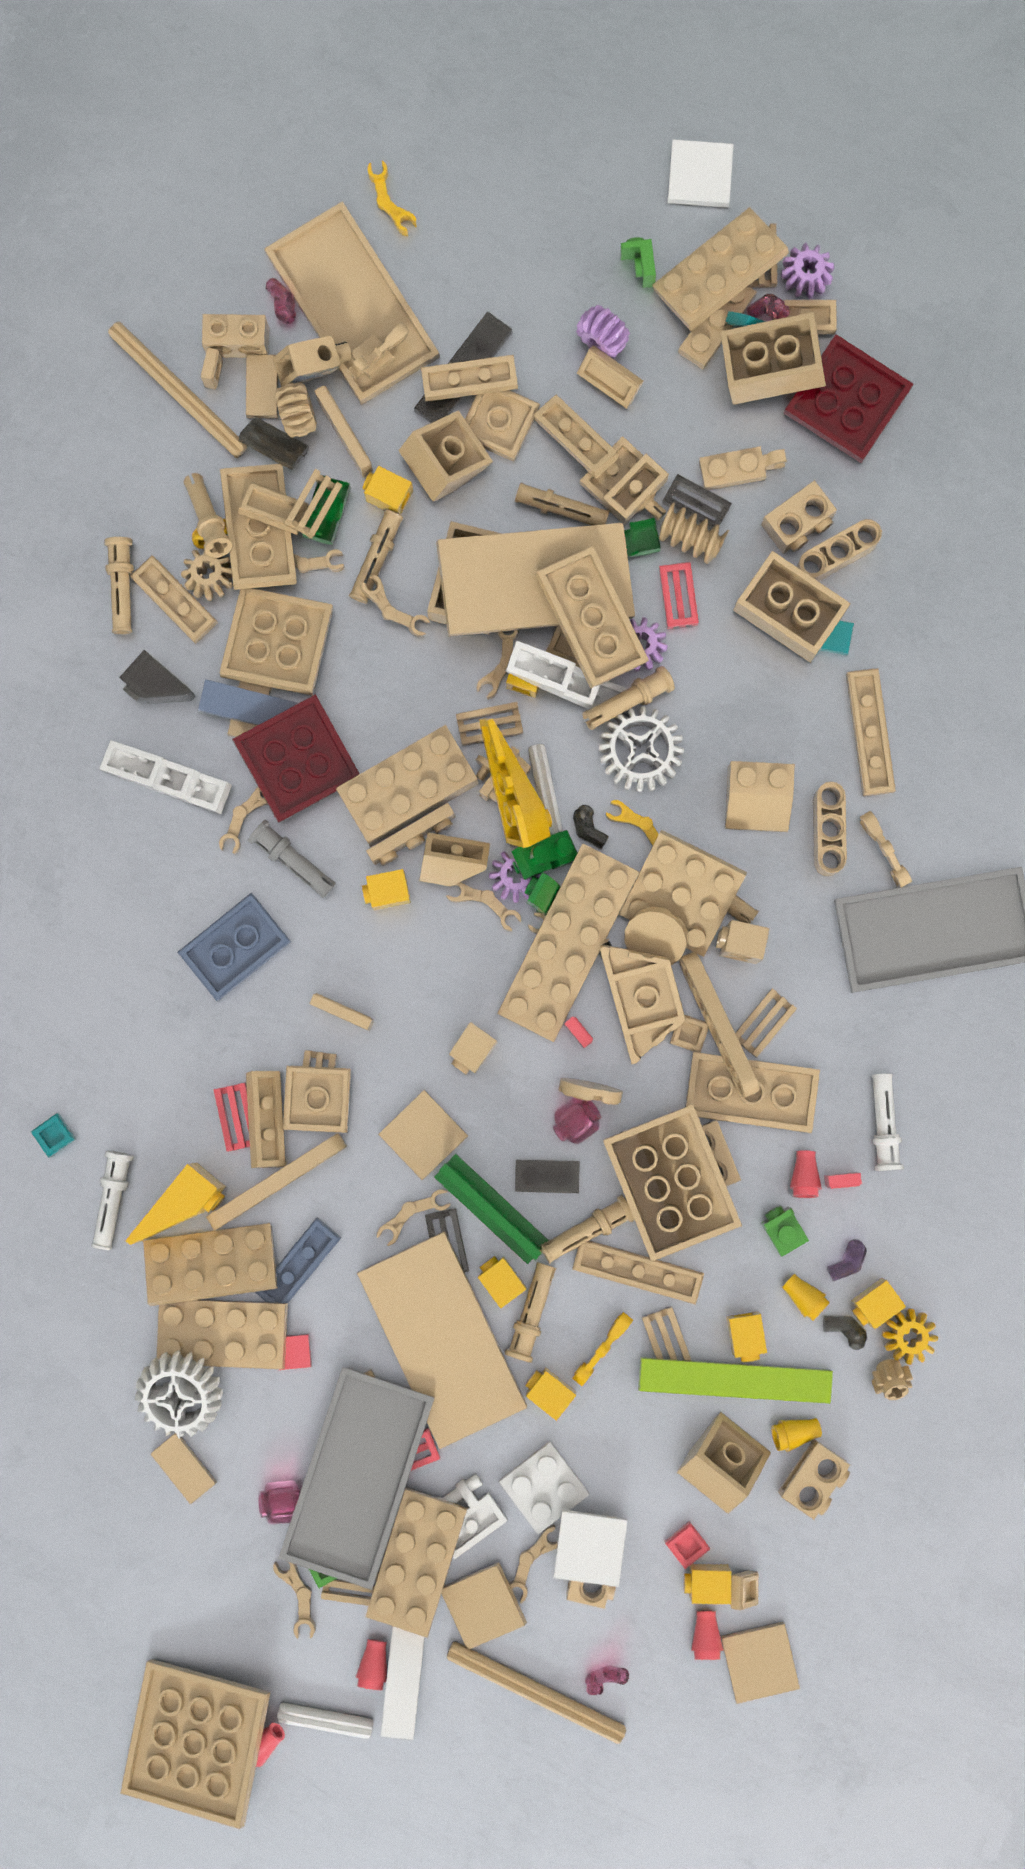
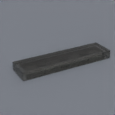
[414,311,512,423]

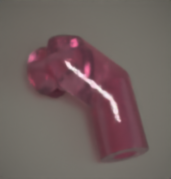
[584,1665,629,1695]

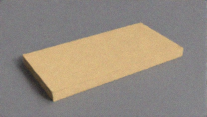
[264,201,440,405]
[436,523,635,637]
[357,1231,527,1449]

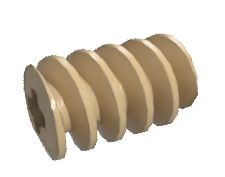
[659,502,729,564]

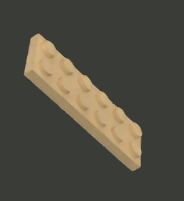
[497,843,639,1042]

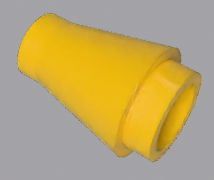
[782,1274,830,1321]
[771,1418,822,1452]

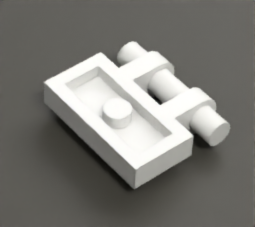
[437,1474,508,1559]

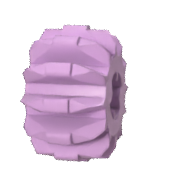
[781,243,834,299]
[576,305,630,358]
[630,617,668,672]
[489,848,540,903]

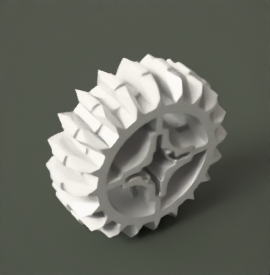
[599,707,684,792]
[134,1350,223,1439]

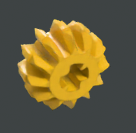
[882,1308,938,1365]

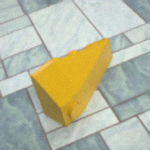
[479,718,552,848]

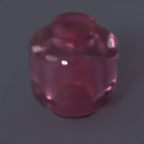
[553,1098,602,1144]
[258,1480,301,1525]

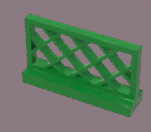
[434,1154,549,1265]

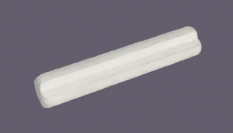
[528,744,563,835]
[277,1703,373,1739]

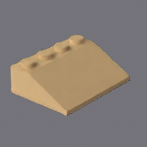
[603,1104,742,1262]

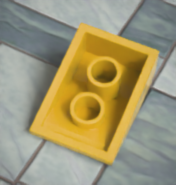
[125,1163,227,1245]

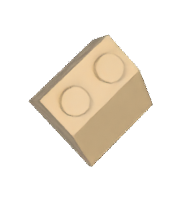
[398,410,493,502]
[725,761,795,832]
[677,1412,771,1513]

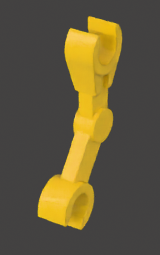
[367,160,417,236]
[605,800,659,846]
[572,1312,633,1386]

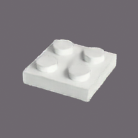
[499,1441,589,1534]

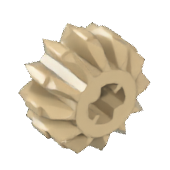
[275,382,317,438]
[181,549,233,601]

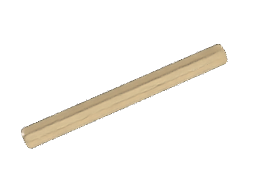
[108,322,247,458]
[447,1642,626,1744]

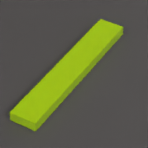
[638,1357,833,1404]

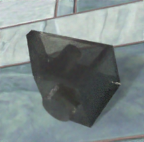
[119,650,196,704]

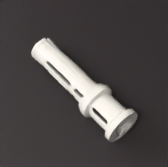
[872,1074,904,1171]
[91,1151,134,1250]

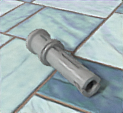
[247,819,336,898]

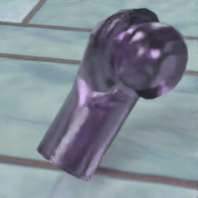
[827,1239,867,1282]

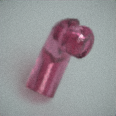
[265,278,296,324]
[747,293,790,319]

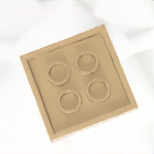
[219,588,333,696]
[619,830,747,957]

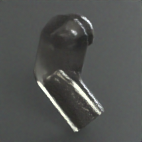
[573,805,609,850]
[823,1316,868,1350]

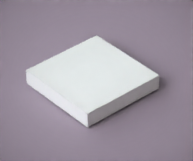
[667,140,734,208]
[553,1509,627,1587]

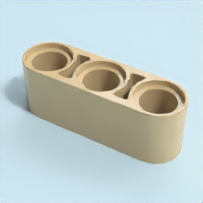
[796,519,882,582]
[813,782,847,877]

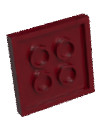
[784,334,914,463]
[232,694,360,823]

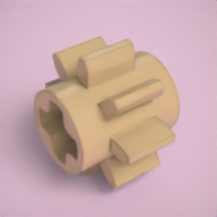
[871,1359,913,1400]

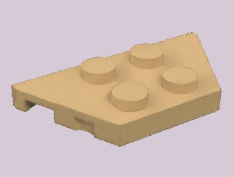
[600,945,686,1064]

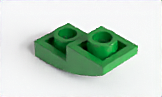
[524,872,561,916]

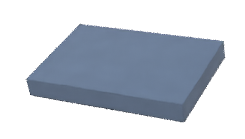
[177,893,291,1001]

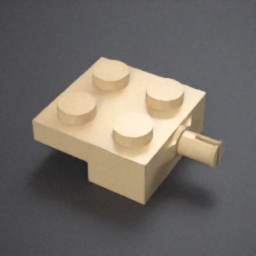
[580,436,669,525]

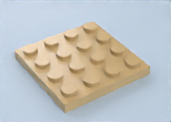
[121,1659,270,1829]

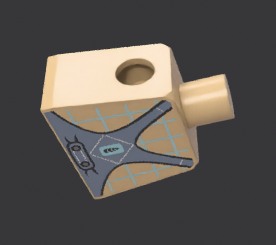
[273,335,351,387]

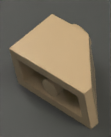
[419,832,490,886]
[449,1022,498,1075]

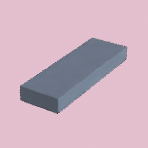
[198,679,297,725]
[255,1217,342,1303]

